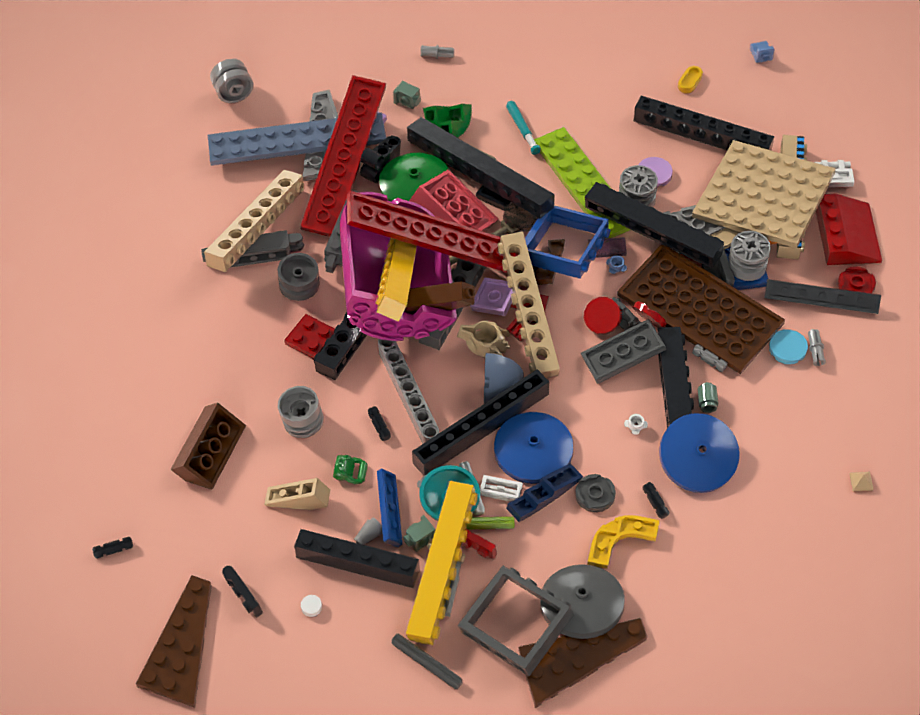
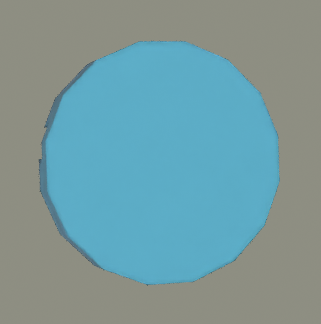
[769,330,808,364]

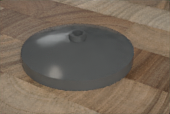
[540,565,625,639]

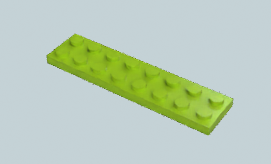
[534,127,631,241]

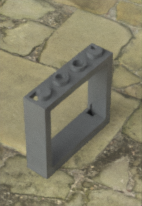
[458,566,574,676]

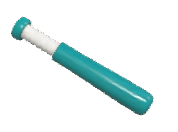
[506,101,541,155]

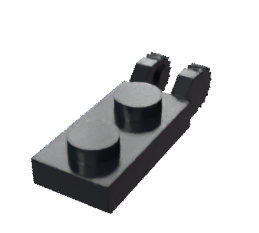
[222,565,263,618]

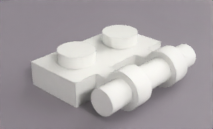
[814,160,854,187]

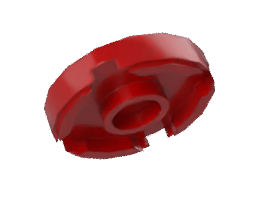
[838,266,876,293]
[584,297,622,335]
[632,301,666,328]

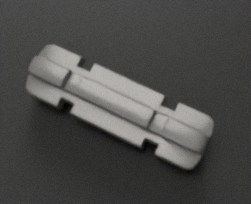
[692,344,727,372]

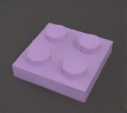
[470,278,520,316]

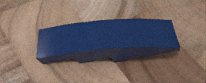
[506,463,583,522]

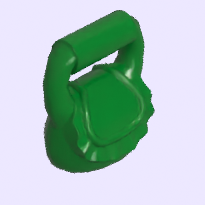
[333,455,368,484]

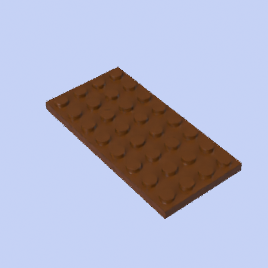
[617,244,785,374]

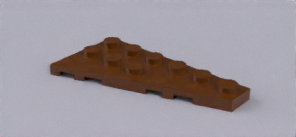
[136,575,212,708]
[518,618,647,708]

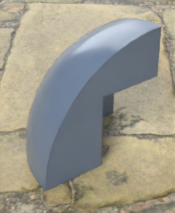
[484,353,524,404]

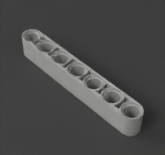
[378,339,439,444]

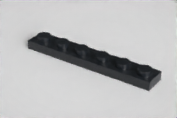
[765,279,881,314]

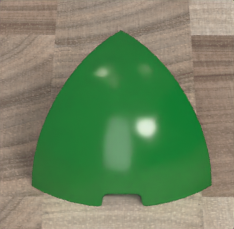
[423,104,472,137]

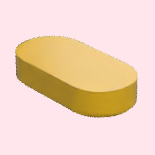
[678,66,703,94]

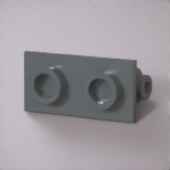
[612,297,641,331]

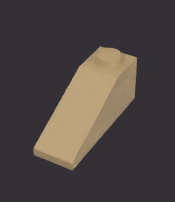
[264,478,331,510]

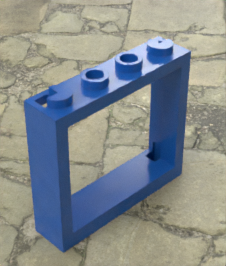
[525,205,611,279]

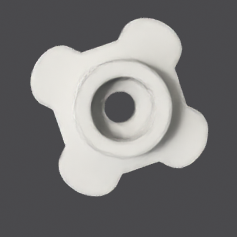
[624,414,648,435]

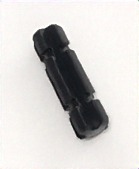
[368,406,391,441]
[642,482,669,519]
[92,536,133,558]

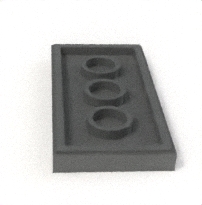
[581,319,666,384]

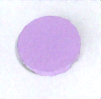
[638,157,673,188]

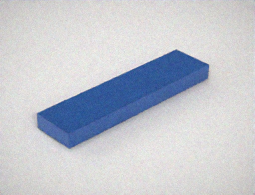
[377,468,403,548]

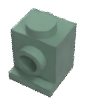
[393,81,421,109]
[403,515,436,552]

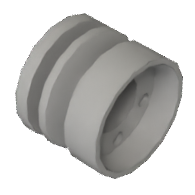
[619,165,658,207]
[728,231,771,281]
[278,386,324,438]

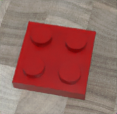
[284,314,335,359]

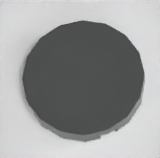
[575,474,616,512]

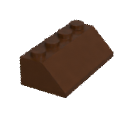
[170,403,246,490]

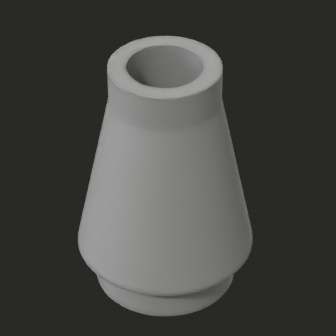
[354,517,382,545]

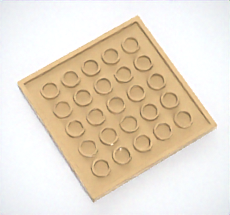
[692,140,836,249]

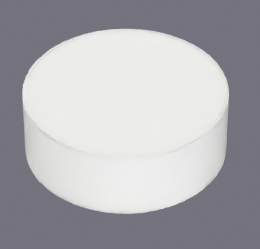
[301,595,322,617]

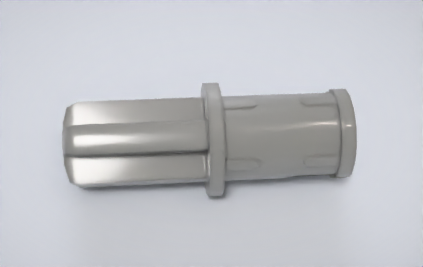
[421,45,455,58]
[808,329,826,366]

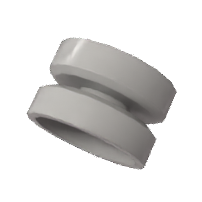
[210,59,254,103]

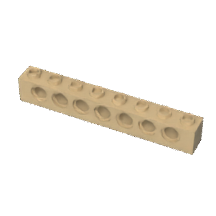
[204,170,304,272]
[498,232,560,378]

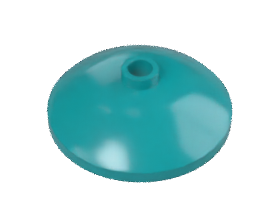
[419,465,480,521]

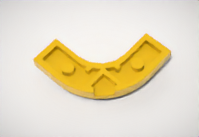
[587,515,660,569]

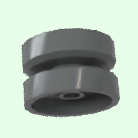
[277,253,319,301]

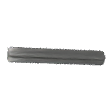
[391,634,463,689]

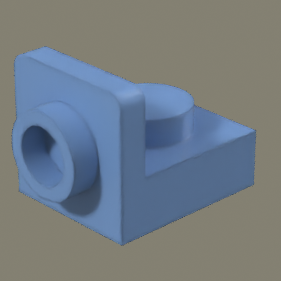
[750,41,774,63]

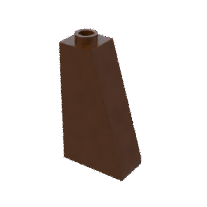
[404,282,475,315]

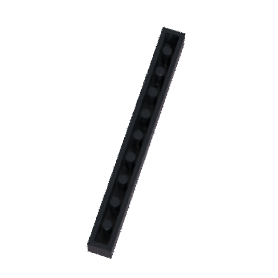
[407,117,555,219]

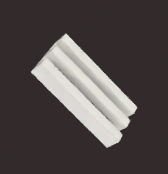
[480,475,523,502]

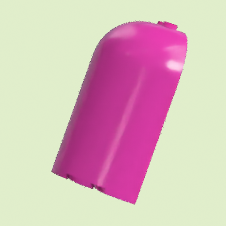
[340,192,457,341]

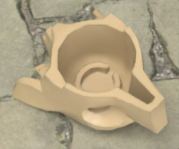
[457,320,510,358]

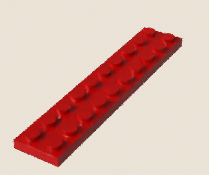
[300,75,386,237]
[347,191,520,273]

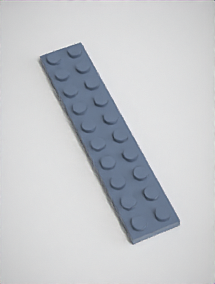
[208,112,386,166]

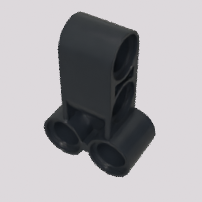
[360,136,401,183]

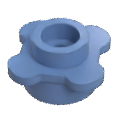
[606,255,627,274]

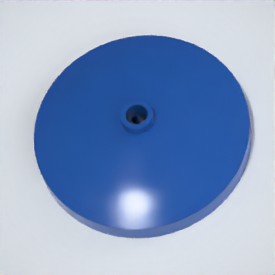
[494,412,573,484]
[659,413,739,493]

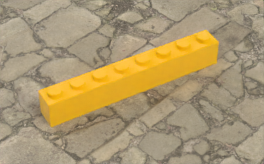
[375,238,417,322]
[406,481,478,646]

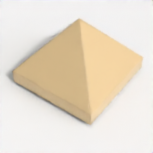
[850,472,873,491]

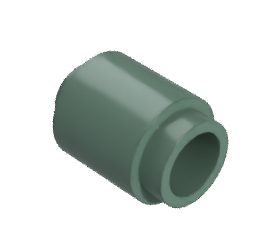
[697,382,718,413]

